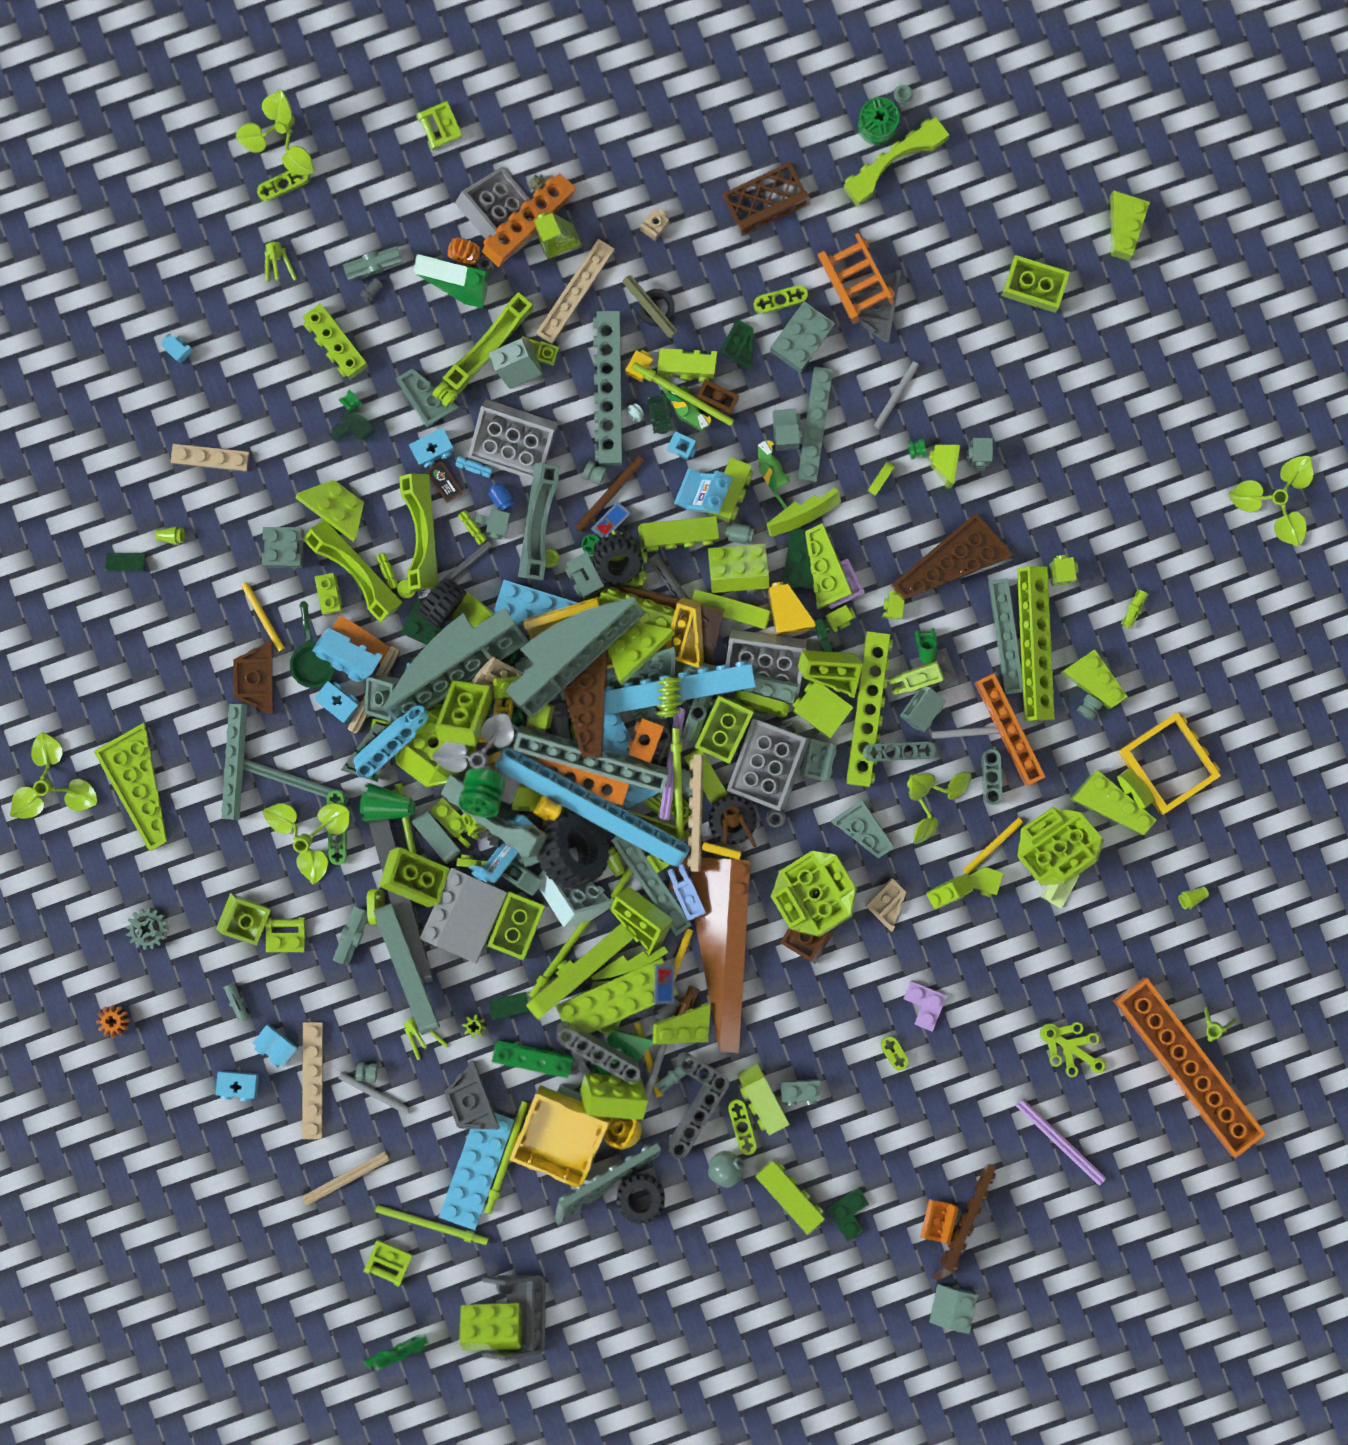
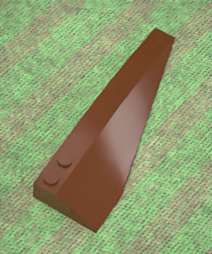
[691,858,750,1053]

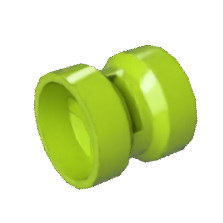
[432,381,459,407]

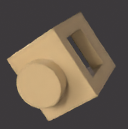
[640,208,669,241]

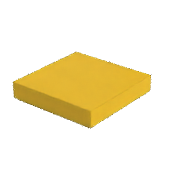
[701,842,741,860]

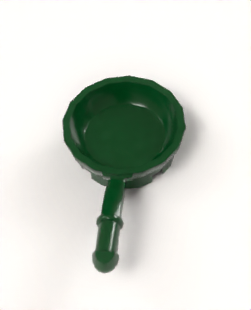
[290,601,335,688]

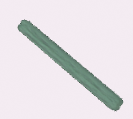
[243,759,350,804]

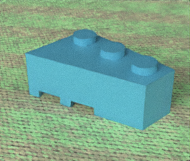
[312,628,383,682]

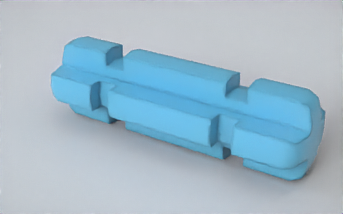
[455,456,493,478]

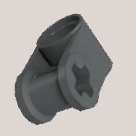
[648,728,671,765]

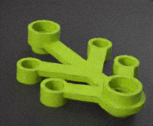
[1040,1022,1106,1077]

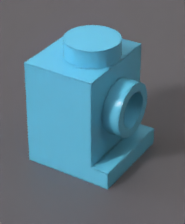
[161,333,193,364]
[667,431,697,460]

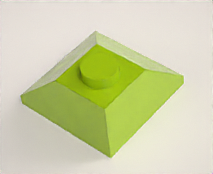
[928,445,960,489]

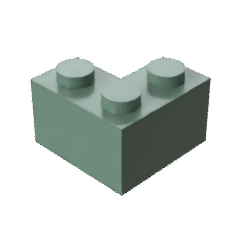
[772,408,803,451]

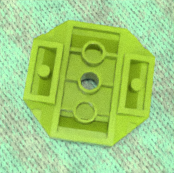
[395,704,477,788]
[1018,807,1104,886]
[771,851,857,937]

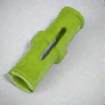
[1121,590,1149,629]

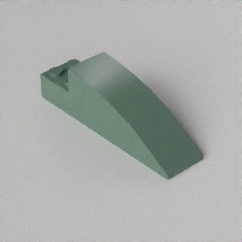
[506,597,645,718]
[383,608,529,721]

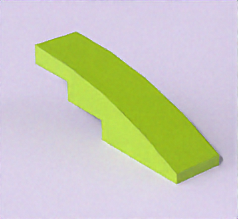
[767,487,841,537]
[692,590,771,630]
[592,946,668,980]

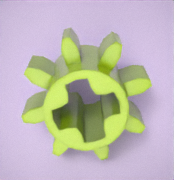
[462,1014,487,1039]

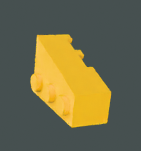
[665,597,704,668]

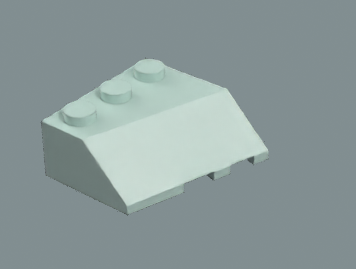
[538,870,614,927]

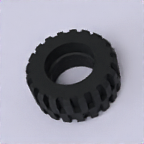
[536,811,610,888]

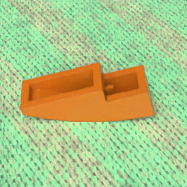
[332,615,390,665]

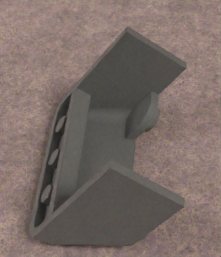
[482,1275,545,1361]

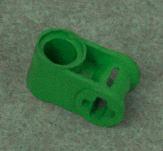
[915,628,937,664]

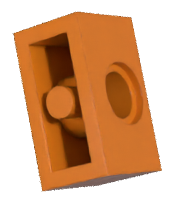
[627,718,665,763]

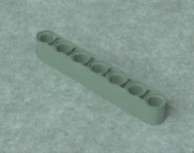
[374,903,440,1035]

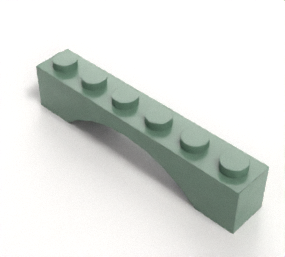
[518,463,560,580]
[441,772,547,858]

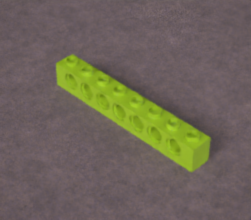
[1017,566,1055,721]
[846,631,893,787]

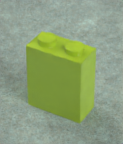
[792,681,853,739]

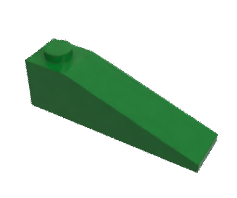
[414,254,491,308]

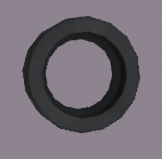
[638,288,674,327]

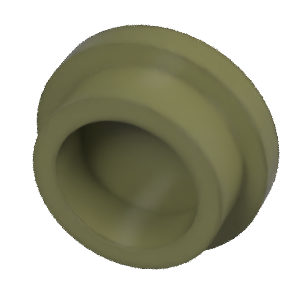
[528,174,545,192]

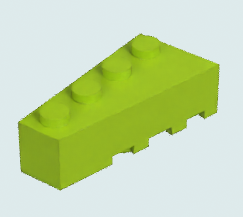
[534,213,582,259]

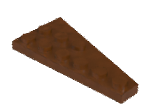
[563,648,608,758]

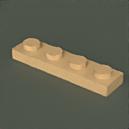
[171,444,250,472]

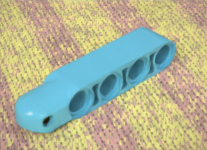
[353,706,429,778]

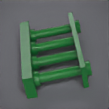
[491,1040,574,1078]

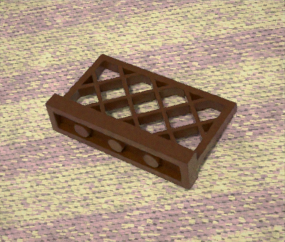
[722,162,810,236]

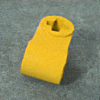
[533,796,562,821]

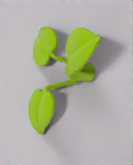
[236,89,316,175]
[1229,456,1313,546]
[10,732,98,819]
[907,771,971,844]
[262,803,350,885]

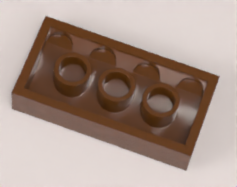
[780,890,838,964]

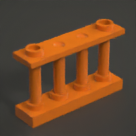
[818,233,895,324]

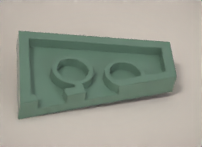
[396,369,459,428]
[830,800,895,858]

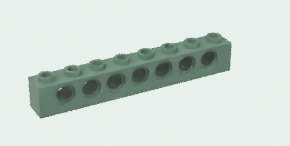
[593,311,622,466]
[513,725,669,793]

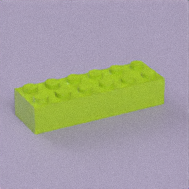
[556,958,678,1034]

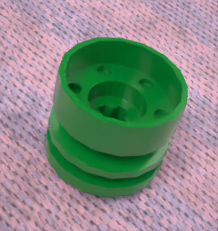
[857,97,900,145]
[458,768,505,817]

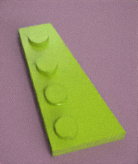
[805,523,853,609]

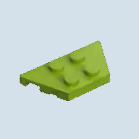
[296,480,364,542]
[608,622,675,685]

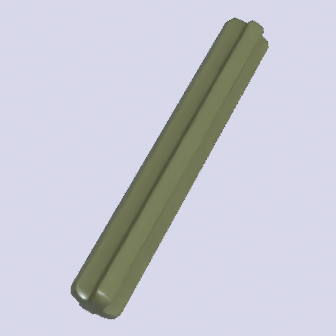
[622,275,677,338]

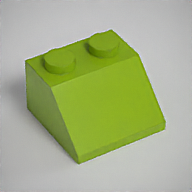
[216,893,271,946]

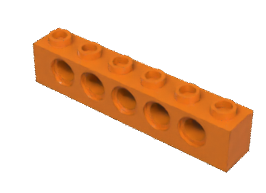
[482,173,576,267]
[974,673,1045,786]
[519,752,630,806]

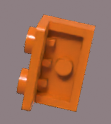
[920,1199,958,1245]

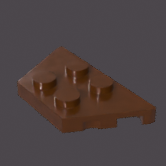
[233,641,274,715]

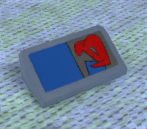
[591,502,631,538]
[654,964,675,1004]

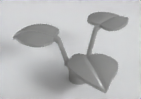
[432,714,517,804]

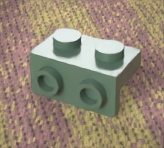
[800,739,837,782]

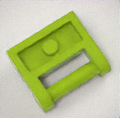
[417,101,463,151]
[265,917,305,952]
[363,1239,413,1287]

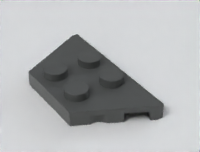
[857,270,901,344]
[444,1060,500,1130]

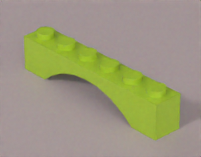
[844,117,949,207]
[443,292,534,394]
[399,473,438,591]
[303,520,402,623]

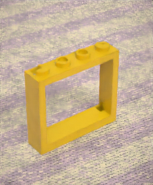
[1117,712,1221,815]

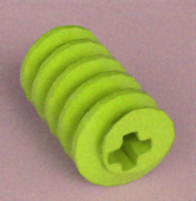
[657,677,682,717]

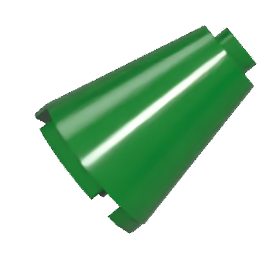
[360,783,416,822]

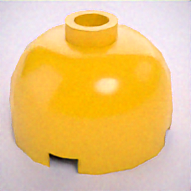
[604,1117,642,1149]

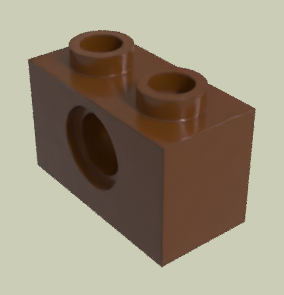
[697,379,740,417]

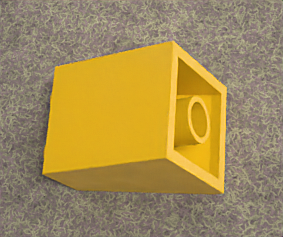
[768,582,815,636]

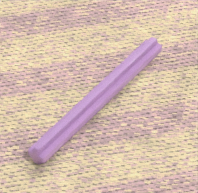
[659,708,685,820]
[1016,1099,1106,1185]

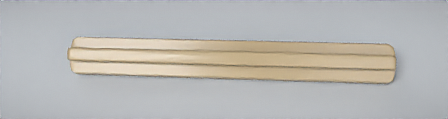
[348,646,400,734]
[302,1152,390,1206]

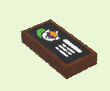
[426,461,463,504]

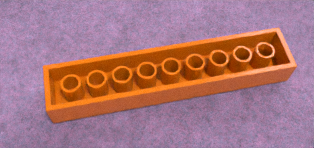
[1113,977,1266,1158]

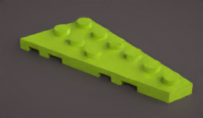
[93,723,168,851]

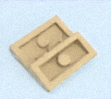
[471,657,522,701]

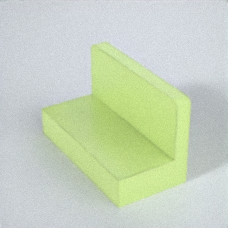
[1041,874,1079,908]

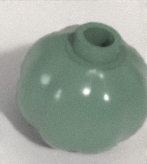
[708,1150,744,1188]

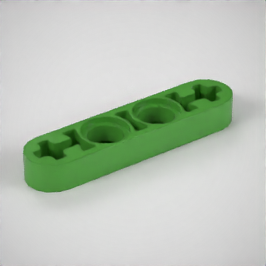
[327,789,347,865]

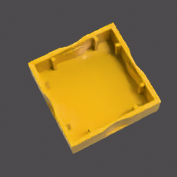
[509,1085,611,1188]

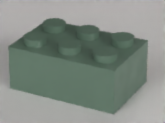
[770,301,835,374]

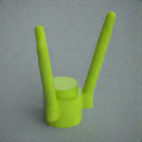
[264,242,297,281]
[1204,1007,1236,1041]
[403,1016,448,1060]

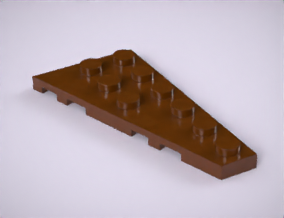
[891,513,1013,600]
[612,583,724,665]
[932,1164,996,1281]

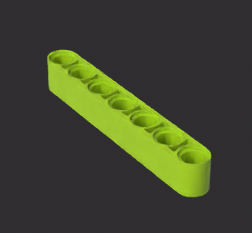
[526,923,635,1020]

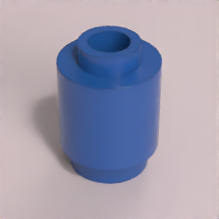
[488,483,515,512]

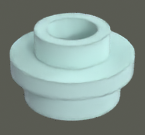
[627,404,644,422]

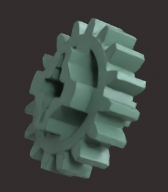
[126,908,169,950]

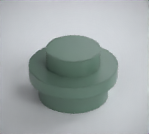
[894,85,913,104]

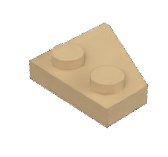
[865,878,906,932]

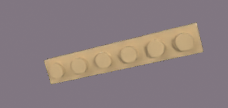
[536,239,615,345]
[688,755,704,871]
[302,1022,323,1139]

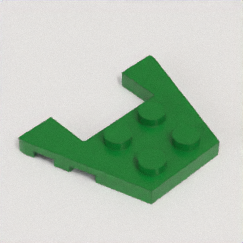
[363,1335,429,1371]

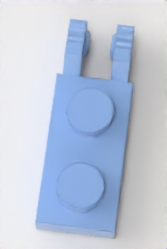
[668,864,706,920]

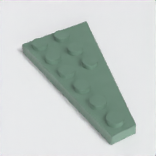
[560,647,675,702]
[554,1144,661,1225]

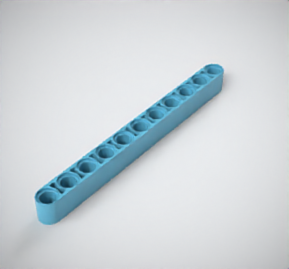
[495,748,690,867]

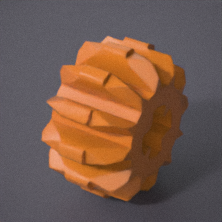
[448,237,480,266]
[96,1005,130,1038]

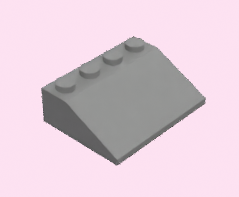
[455,167,537,256]
[467,399,558,479]
[726,629,807,701]
[726,718,810,811]
[420,868,508,964]

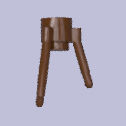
[722,807,757,847]

